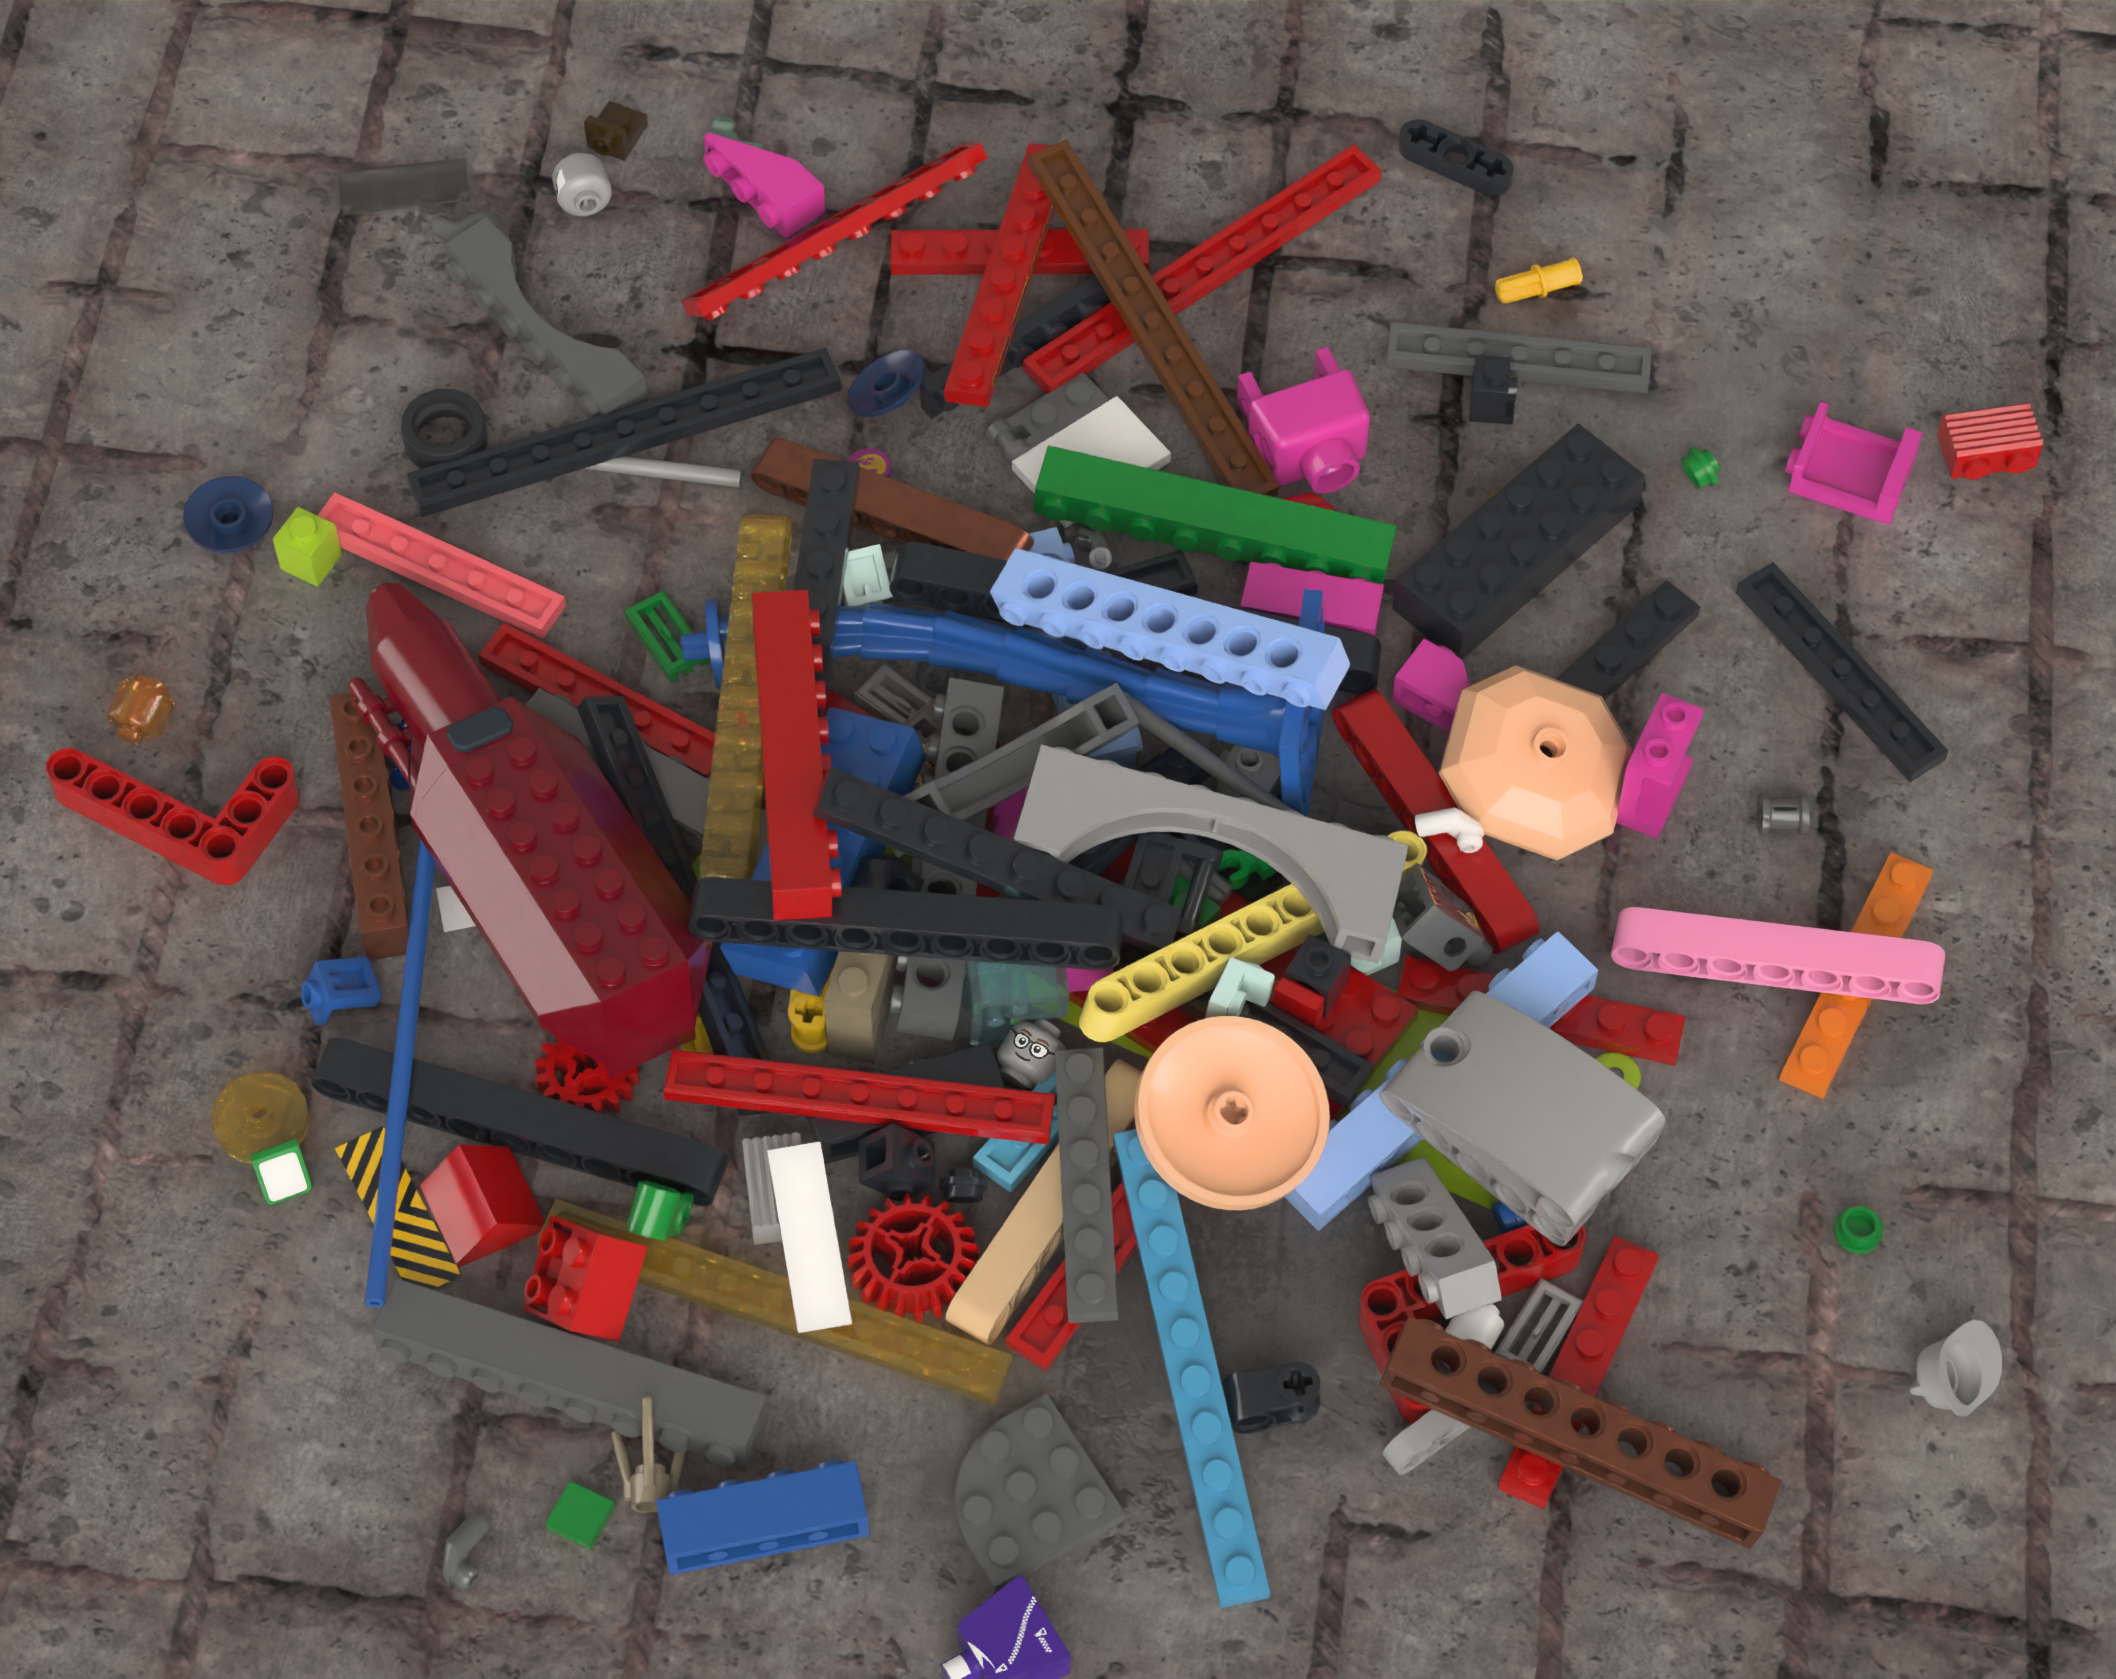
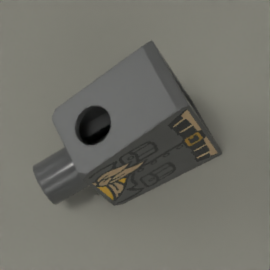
[1393,862,1493,971]

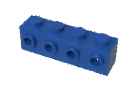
[656,1460,869,1575]

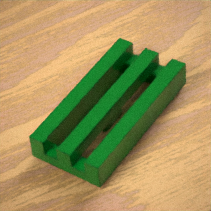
[625,590,709,683]

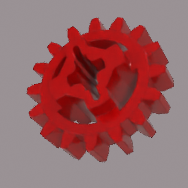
[535,1036,640,1114]

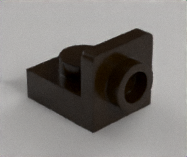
[584,101,648,161]

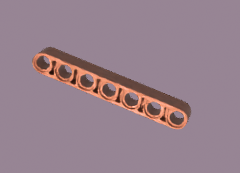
[749,437,1034,560]

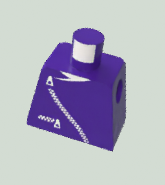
[940,1575,1071,1679]

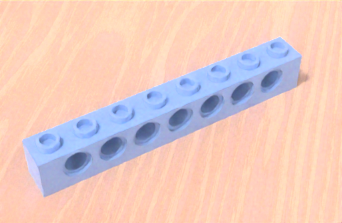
[990,548,1350,710]

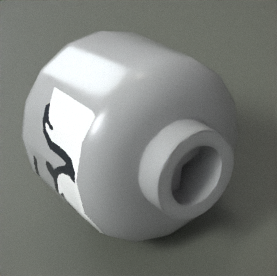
[552,153,612,217]

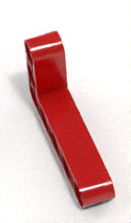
[46,748,300,885]
[1358,1225,1586,1424]

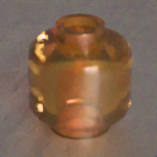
[106,674,175,746]

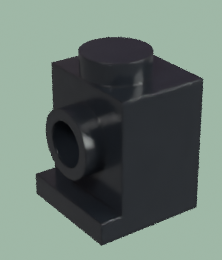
[1469,355,1518,425]

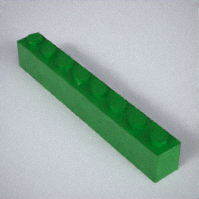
[1033,445,1397,585]

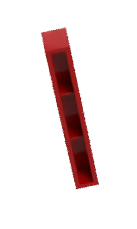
[752,590,841,920]

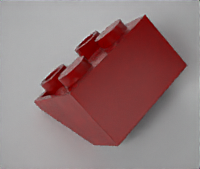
[522,1215,648,1342]

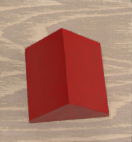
[420,1144,547,1268]

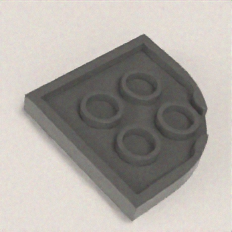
[955,1393,1125,1594]

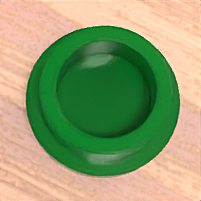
[1680,446,1720,489]
[1833,1206,1883,1254]

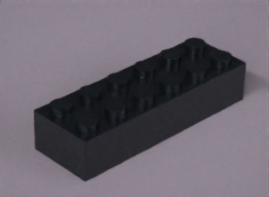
[1393,423,1645,660]

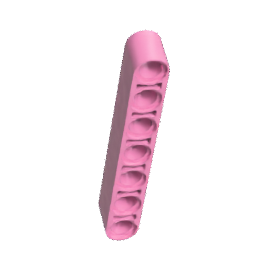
[1611,907,1946,1004]

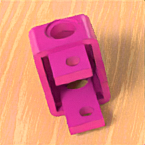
[1237,347,1370,494]

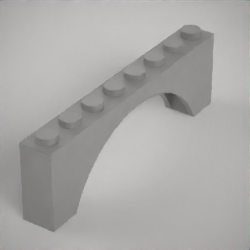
[1013,744,1409,964]

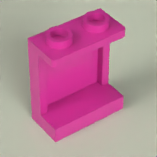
[1785,401,1923,525]
[1616,693,1704,839]

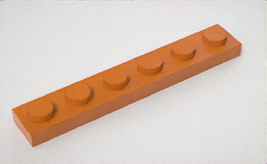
[1779,852,1934,1099]

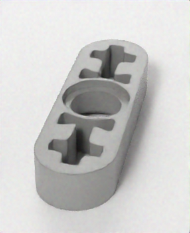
[1382,1380,1498,1475]

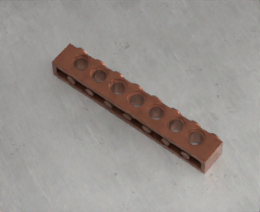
[1378,1316,1782,1549]

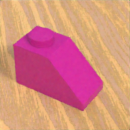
[1392,639,1470,733]

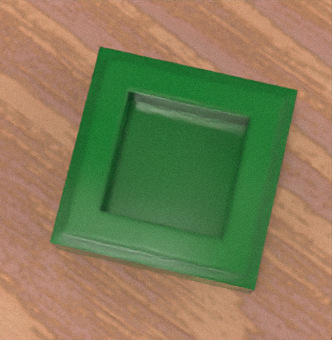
[545,1481,616,1550]

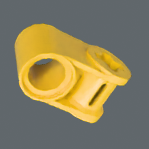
[788,963,835,1054]

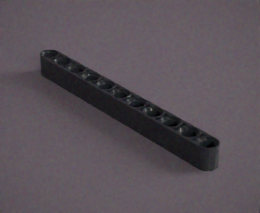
[889,542,1382,694]

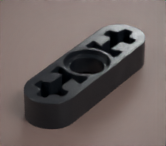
[1399,119,1513,196]

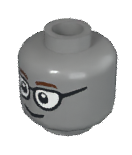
[996,1017,1067,1091]

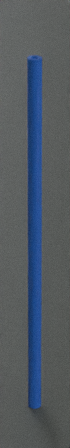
[365,839,436,1308]

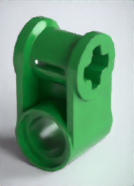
[625,1180,694,1241]

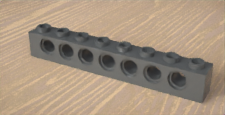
[889,677,1004,1041]

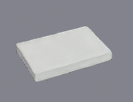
[1012,396,1171,528]

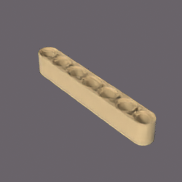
[945,1059,1143,1345]

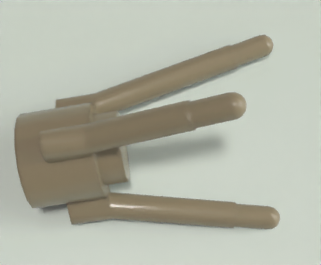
[611,1395,687,1513]

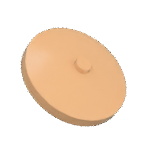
[1134,1016,1330,1210]

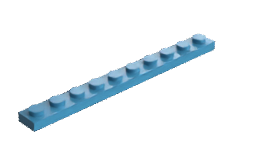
[1113,1129,1270,1608]

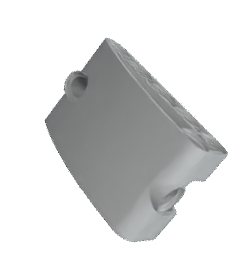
[1379,991,1665,1246]

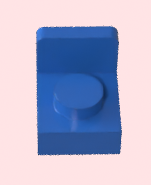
[301,957,382,1025]

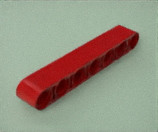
[1332,689,1539,955]

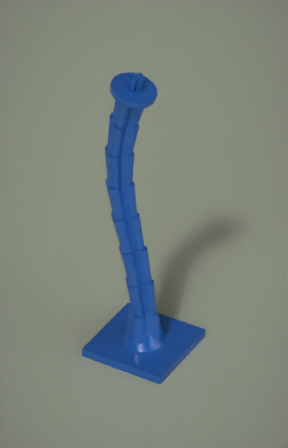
[681,589,1325,817]

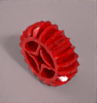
[847,1193,979,1324]

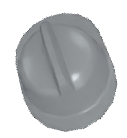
[1909,1319,2002,1417]

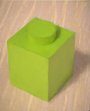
[273,506,342,587]

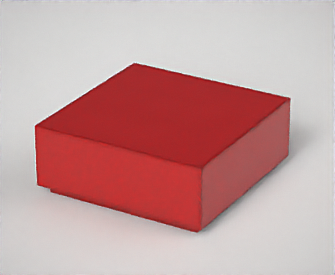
[1273,977,1325,1030]

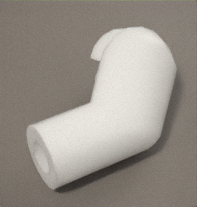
[1415,808,1484,853]

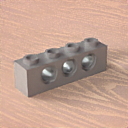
[1368,1157,1502,1319]

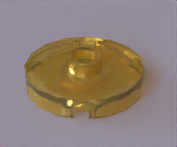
[211,1071,310,1164]

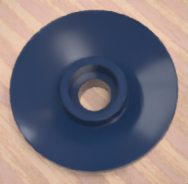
[847,350,926,417]
[183,476,274,553]

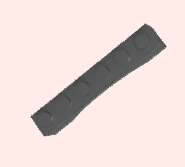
[445,217,648,419]
[892,683,1140,858]

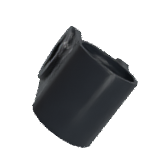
[1222,1362,1320,1434]

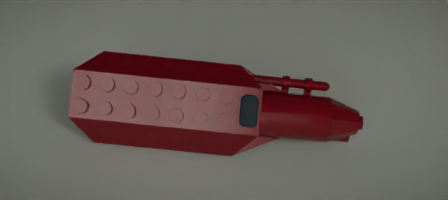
[348,583,712,1079]

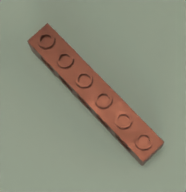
[329,689,410,961]

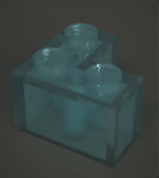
[964,961,1069,1045]

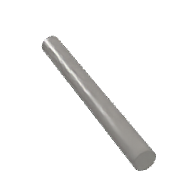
[584,456,743,488]

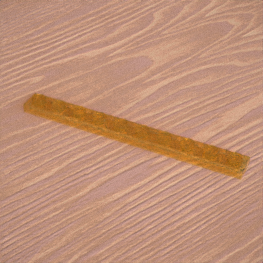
[537,1199,1013,1406]

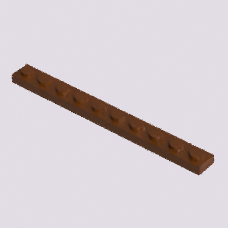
[1028,140,1280,497]

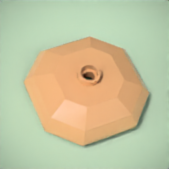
[1439,665,1633,861]

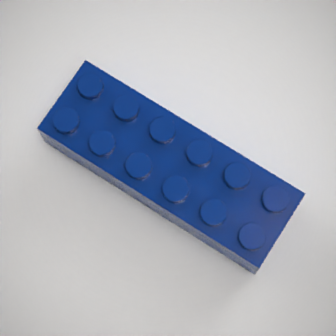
[720,707,926,997]

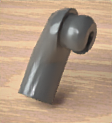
[442,1513,490,1590]

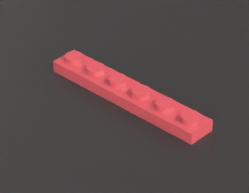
[317,492,566,639]

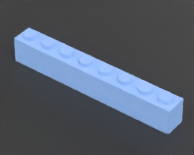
[1284,931,1598,1231]

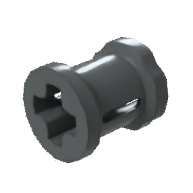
[1757,793,1810,835]

